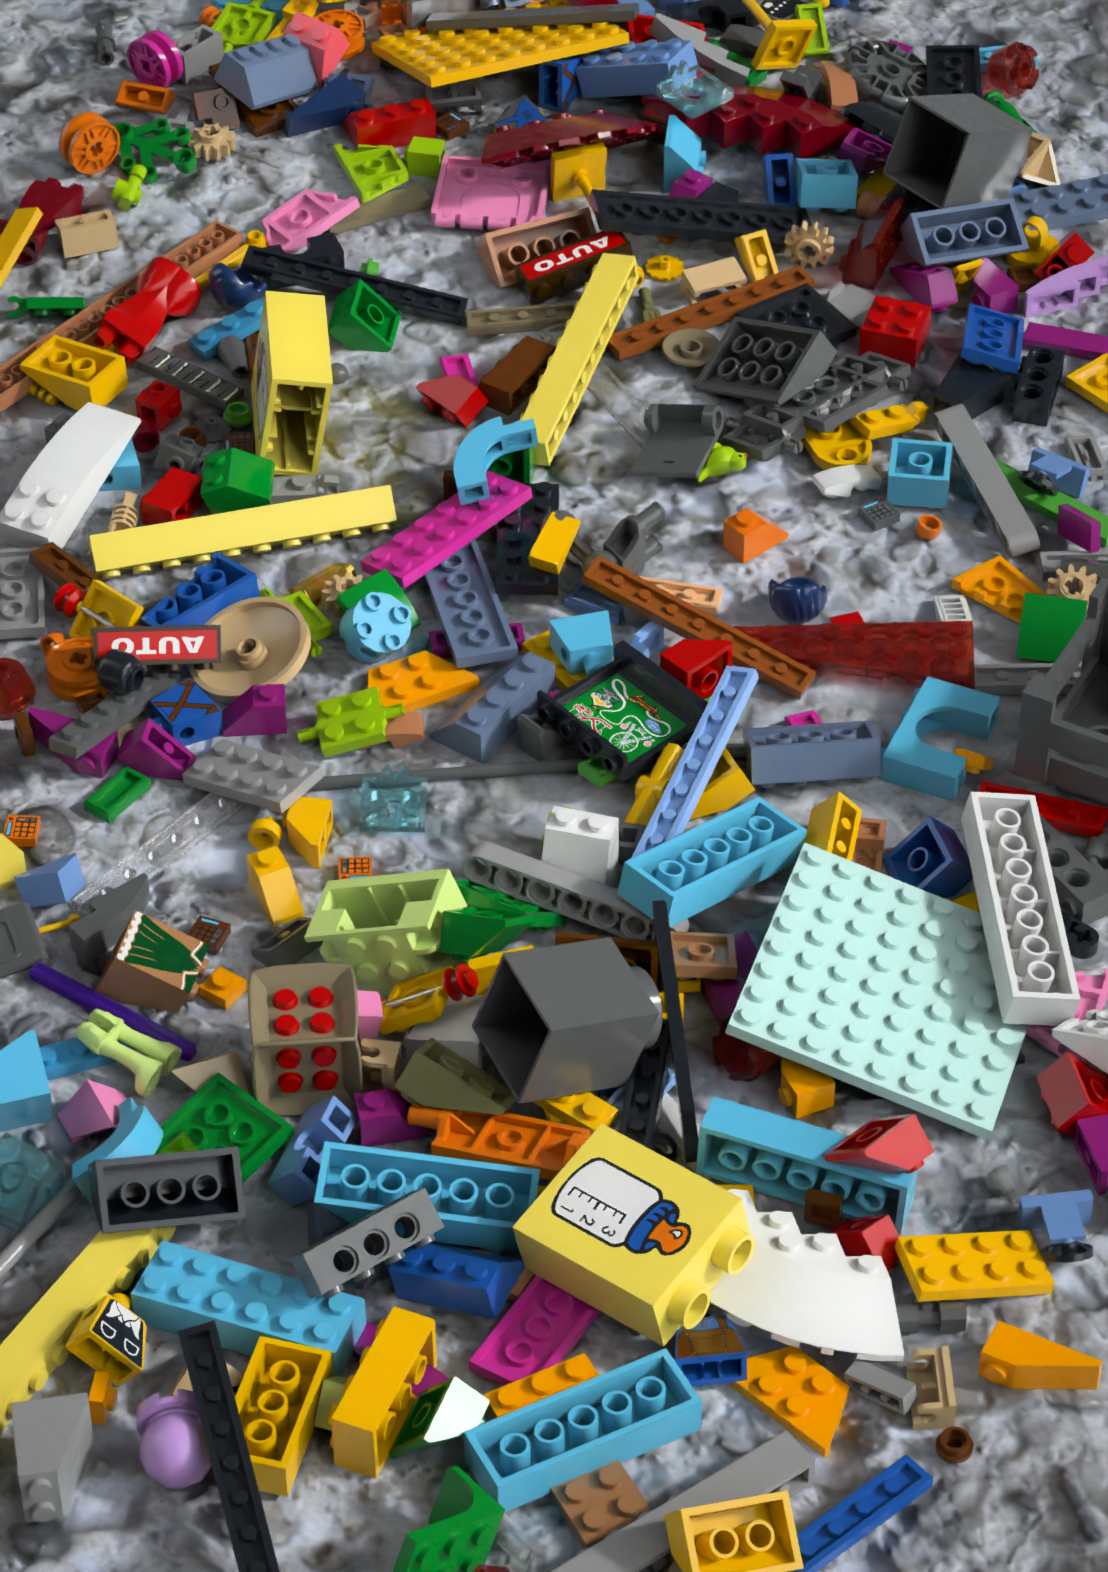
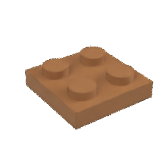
[670,931,737,981]
[551,1460,652,1549]

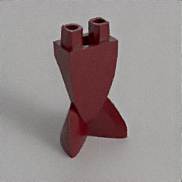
[0,177,84,265]

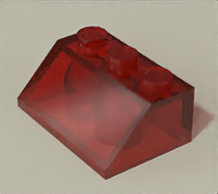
[839,196,904,291]

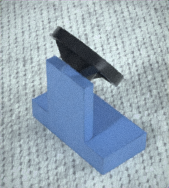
[1018,447,1091,498]
[1017,1189,1094,1263]

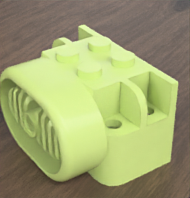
[304,869,468,997]

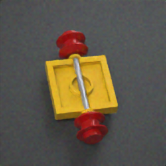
[53,580,144,638]
[379,963,479,1035]

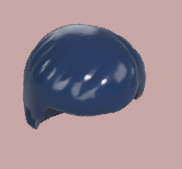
[208,263,267,311]
[768,577,827,625]

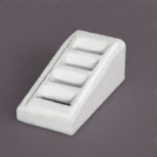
[933,595,973,642]

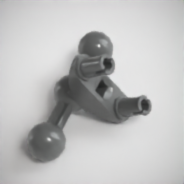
[540,501,666,629]

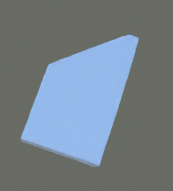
[631,621,664,658]

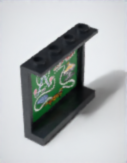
[537,640,708,782]

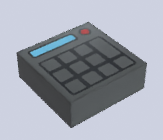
[858,497,900,531]

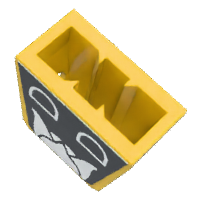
[65,1293,147,1387]

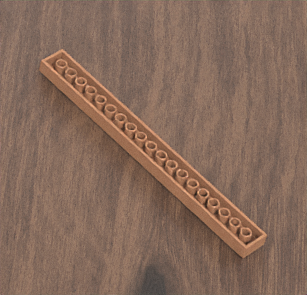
[0,220,243,413]

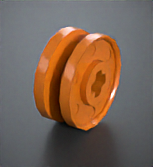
[314,9,365,61]
[58,112,120,174]
[45,637,108,703]

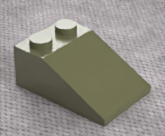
[394,1038,516,1115]

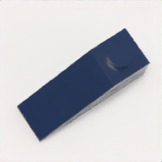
[284,74,365,137]

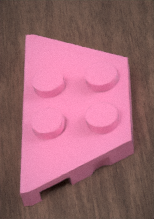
[262,189,360,254]
[1025,968,1108,1063]

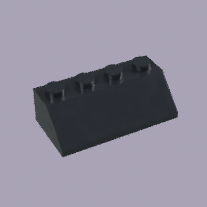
[88,1146,246,1234]

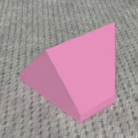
[57,1079,127,1143]

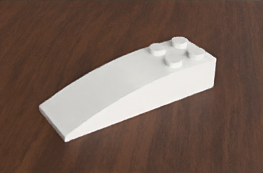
[0,402,141,549]

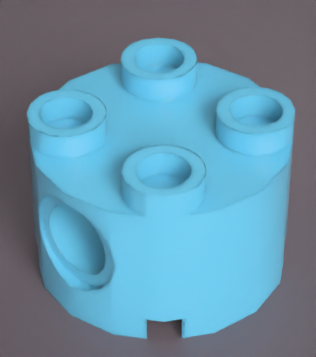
[339,592,411,663]

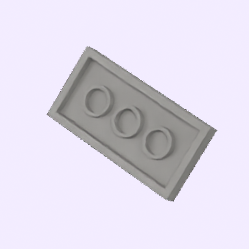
[0,546,46,640]
[182,739,323,813]

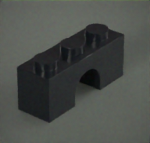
[666,0,751,34]
[256,232,345,291]

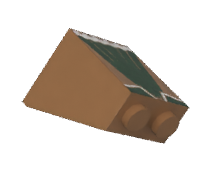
[96,910,209,1012]

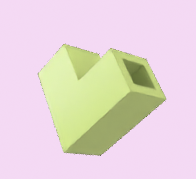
[314,1375,348,1431]

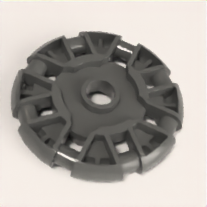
[843,40,927,110]

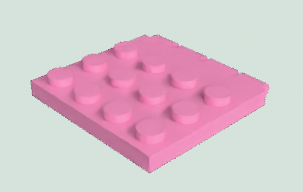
[431,155,551,230]

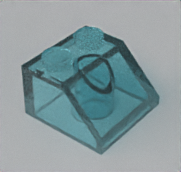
[0,1133,66,1234]

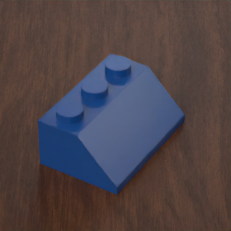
[388,1242,524,1319]

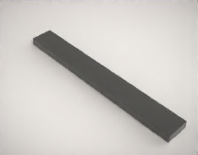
[426,3,639,31]

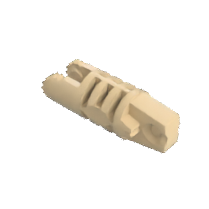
[106,491,140,533]

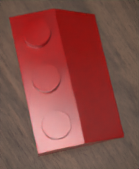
[342,98,436,150]

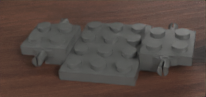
[722,351,911,462]

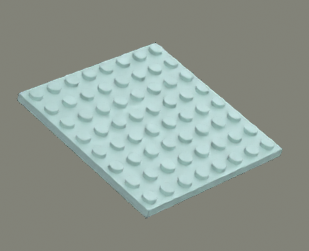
[725,842,1028,1140]

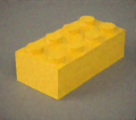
[328,1306,437,1479]
[215,1336,333,1497]

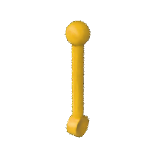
[38,914,81,934]

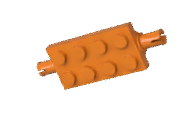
[407,1103,591,1181]

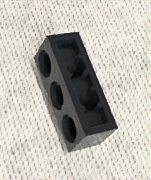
[1008,345,1065,427]

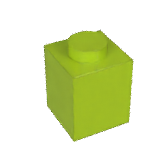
[403,136,446,178]

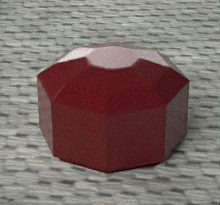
[131,422,160,453]

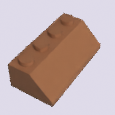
[476,207,596,289]

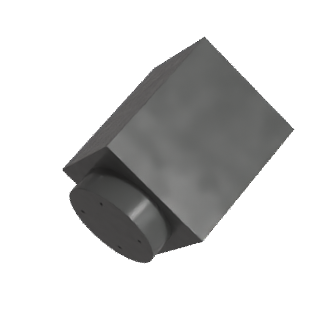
[882,93,1033,209]
[472,937,662,1104]

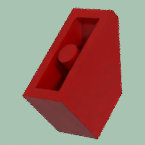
[828,1214,900,1272]

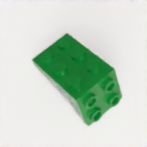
[393,1466,505,1572]

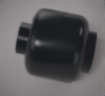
[95,649,145,695]

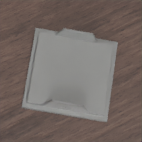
[827,282,875,334]

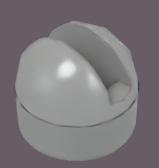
[986,1164,1015,1195]

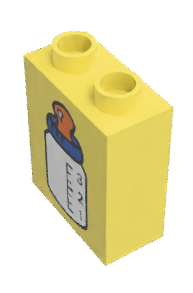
[251,291,333,476]
[512,1123,755,1347]

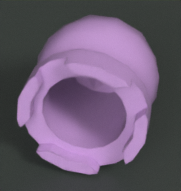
[136,1389,212,1489]

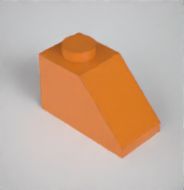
[723,508,789,564]

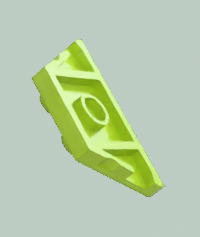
[333,143,409,203]

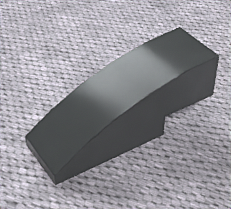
[68,873,150,964]

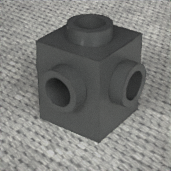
[153,433,204,475]

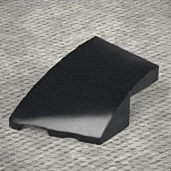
[840,101,903,145]

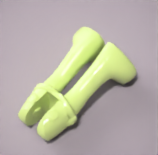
[75,1008,182,1098]

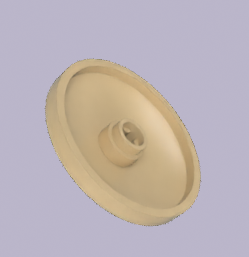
[188,597,311,704]

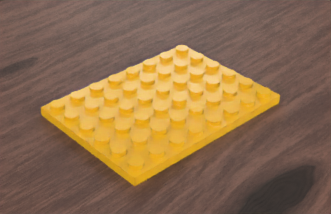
[371,0,630,88]

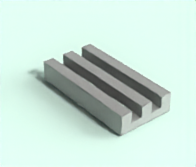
[1064,434,1108,481]

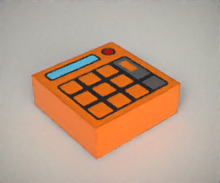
[3,815,41,847]
[338,856,372,880]

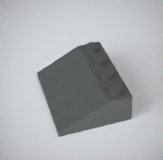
[693,316,837,405]

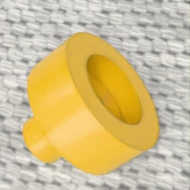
[248,817,283,850]

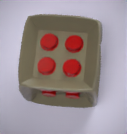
[248,962,363,1116]

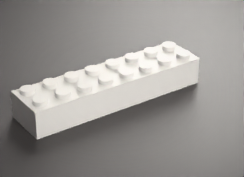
[961,791,1081,1026]

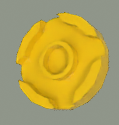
[1006,216,1058,267]

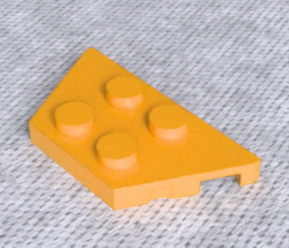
[368,650,479,712]
[727,1346,850,1458]

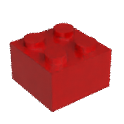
[859,295,932,367]

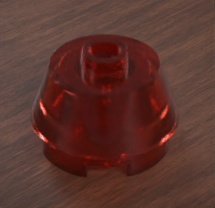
[987,42,1039,96]
[0,658,36,721]
[712,1015,780,1082]

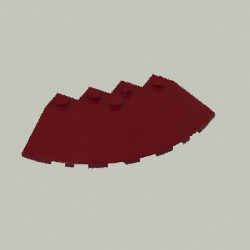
[641,84,867,158]
[481,109,668,169]

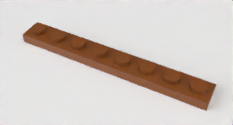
[606,265,814,361]
[582,555,816,700]

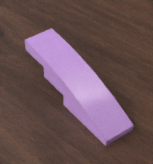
[1023,255,1108,318]

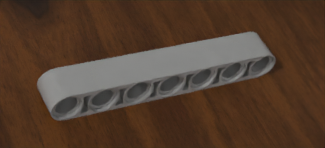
[933,403,1040,559]
[463,841,689,940]

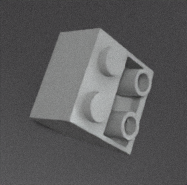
[174,24,224,83]

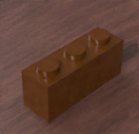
[478,335,556,416]

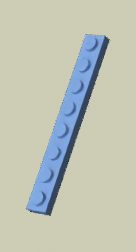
[631,665,759,858]

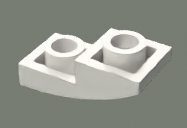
[812,465,883,498]

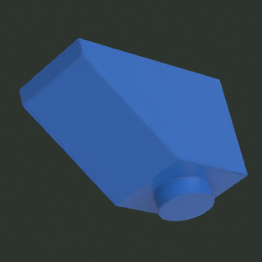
[761,153,797,207]

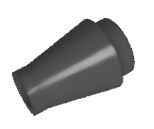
[217,335,249,378]

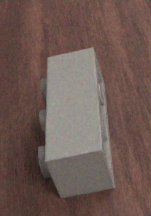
[844,1359,918,1415]

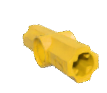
[623,743,685,827]

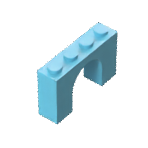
[881,676,1000,802]

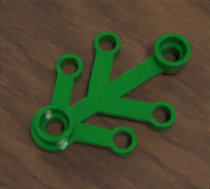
[114,118,197,184]

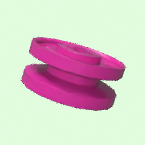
[127,30,184,88]

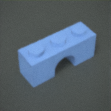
[267,1095,358,1207]

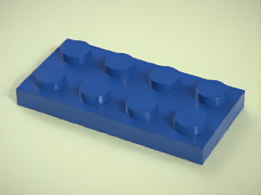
[960,303,1025,374]

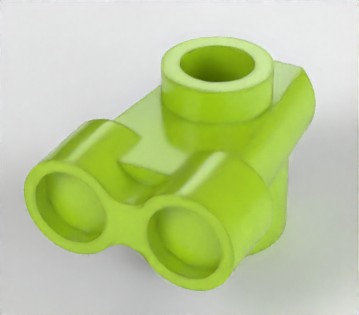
[110,164,147,211]

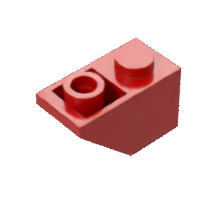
[1034,231,1095,281]
[415,374,488,428]

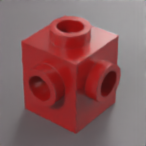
[135,380,182,431]

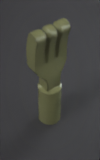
[638,287,661,322]

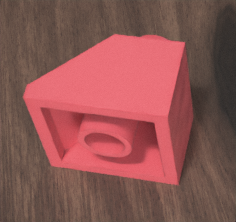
[283,11,350,88]

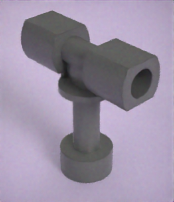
[895,1297,967,1333]

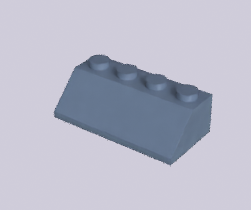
[214,34,318,110]
[900,198,1029,267]
[429,652,555,764]
[743,720,881,788]

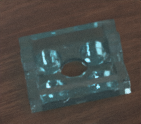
[656,60,734,119]
[359,765,428,833]

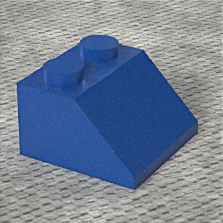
[883,815,973,898]

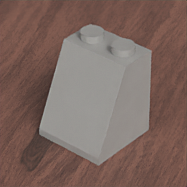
[11,1392,95,1523]

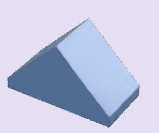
[14,853,86,908]

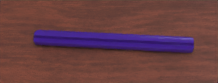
[29,962,197,1062]

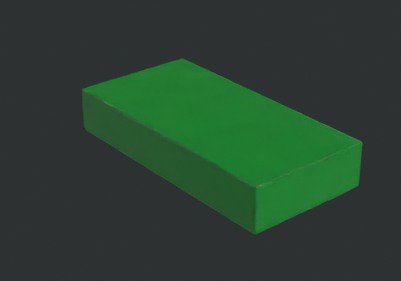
[84,766,152,823]

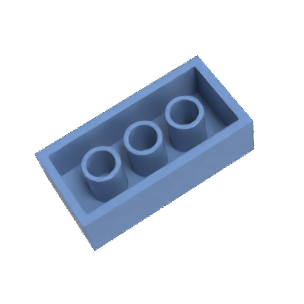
[575,38,699,98]

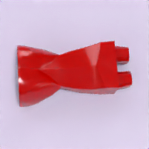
[94,257,202,366]

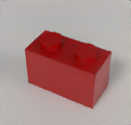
[140,467,205,526]

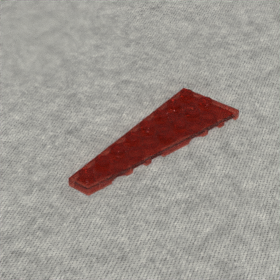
[733,620,975,690]

